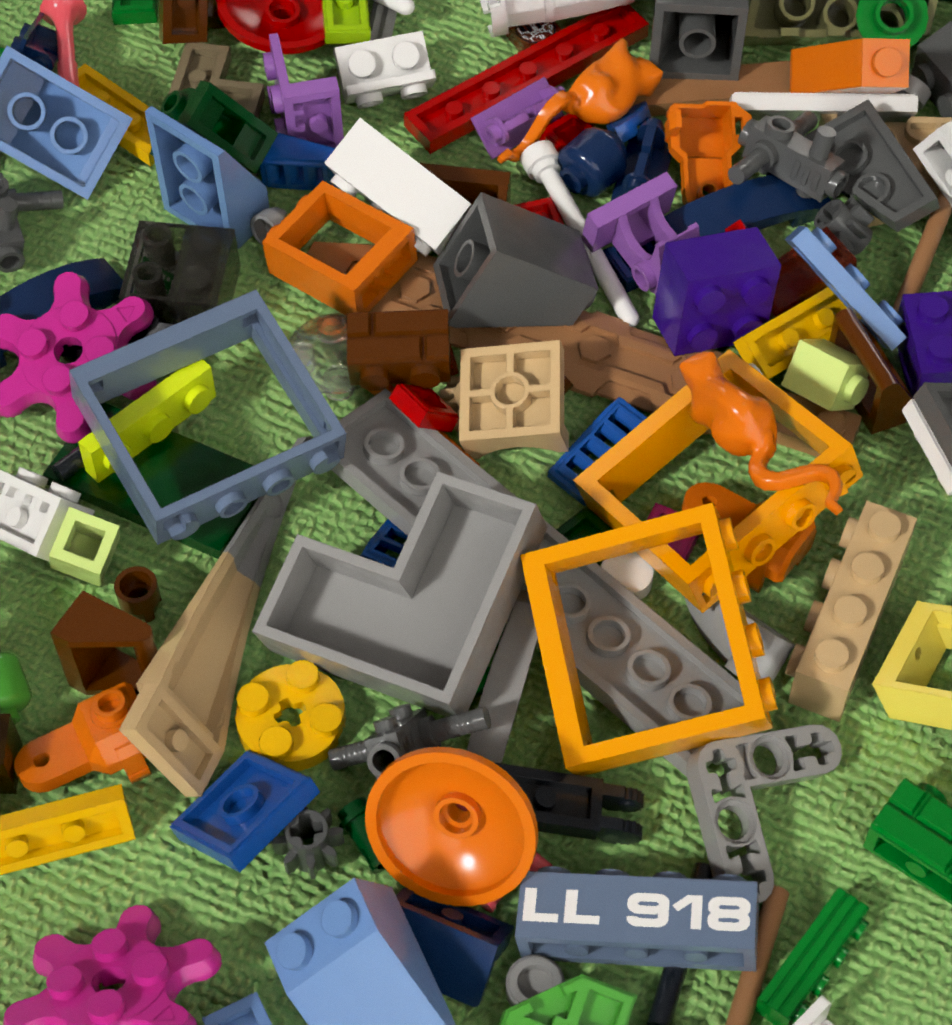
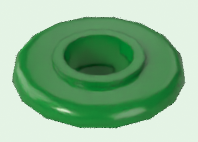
[856,0,929,47]

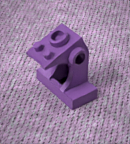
[582,172,700,295]

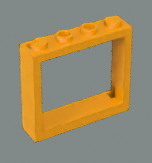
[573,349,864,613]
[520,502,778,776]

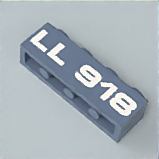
[515,866,759,972]

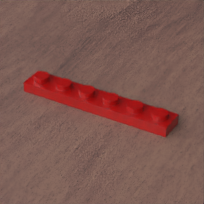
[403,4,649,154]

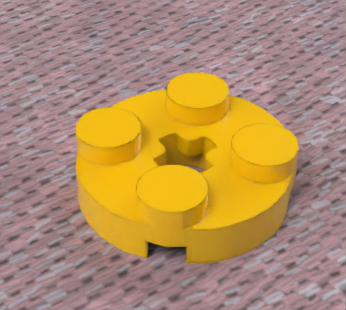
[235,660,346,771]

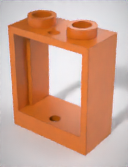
[262,180,418,316]

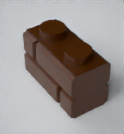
[347,309,451,391]

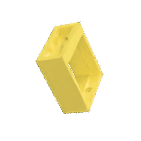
[872,601,952,730]

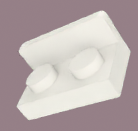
[333,31,437,108]
[0,467,95,562]

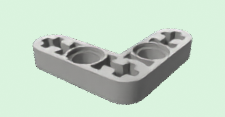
[686,724,842,903]

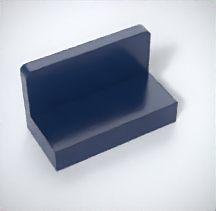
[396,887,514,1007]

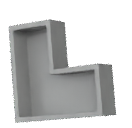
[252,471,547,717]

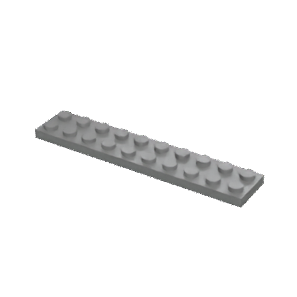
[331,389,744,777]

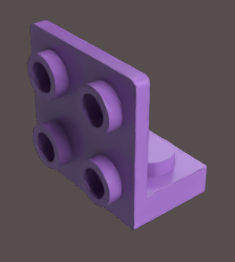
[262,33,344,148]

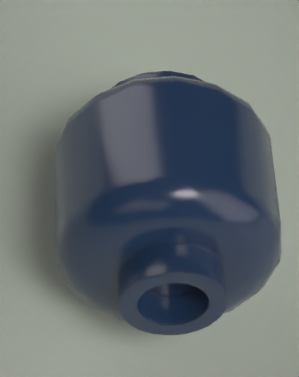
[558,127,627,197]

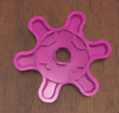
[0,272,156,444]
[3,905,222,1025]

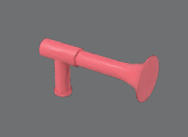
[40,0,87,87]

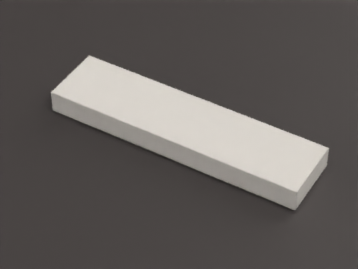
[729,92,918,122]

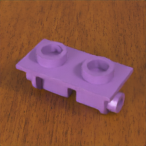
[470,77,566,160]

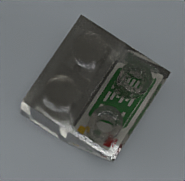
[119,220,241,322]

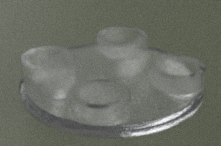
[289,313,361,401]

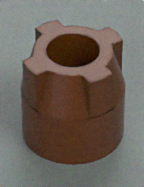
[114,566,162,623]

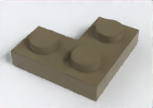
[168,43,265,118]

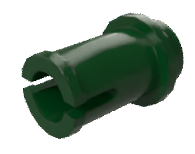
[337,797,386,874]

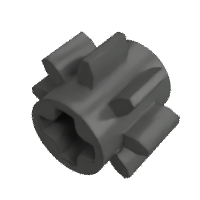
[814,197,874,259]
[272,806,345,879]

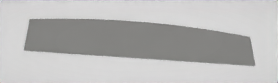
[467,601,538,763]

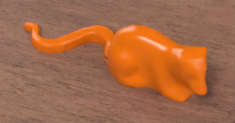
[497,38,663,164]
[679,352,843,516]

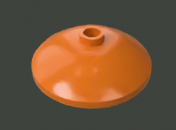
[365,747,538,907]

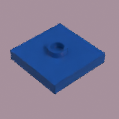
[170,750,320,873]

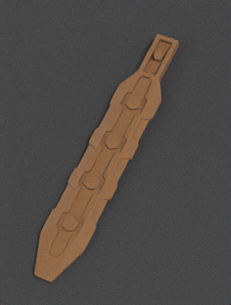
[307,241,863,457]

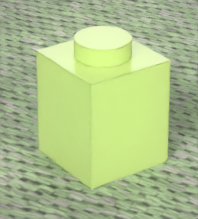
[781,339,869,411]
[49,507,120,587]

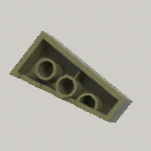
[743,0,938,46]

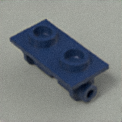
[11,12,58,71]
[611,118,672,201]

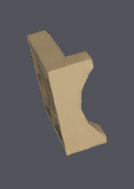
[459,340,569,459]

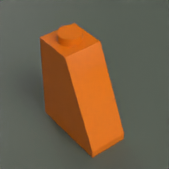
[789,38,910,94]

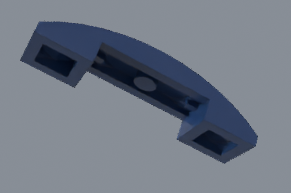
[651,175,831,246]
[0,258,129,369]

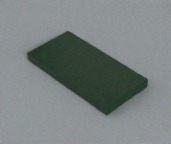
[43,403,258,559]

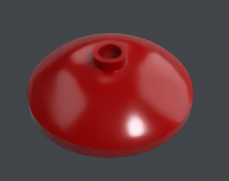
[216,0,325,54]

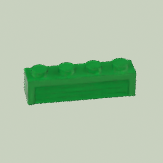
[755,887,870,1025]

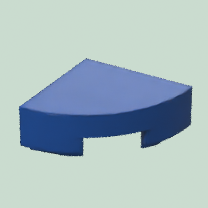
[606,101,652,143]

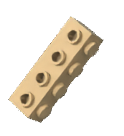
[785,500,917,722]

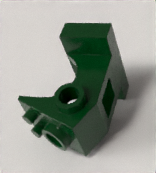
[150,81,278,174]

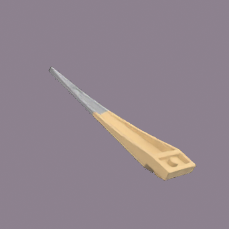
[119,436,311,797]

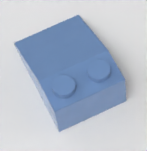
[0,46,133,200]
[145,106,269,253]
[264,878,456,1025]

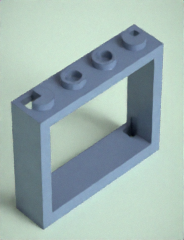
[69,290,347,545]

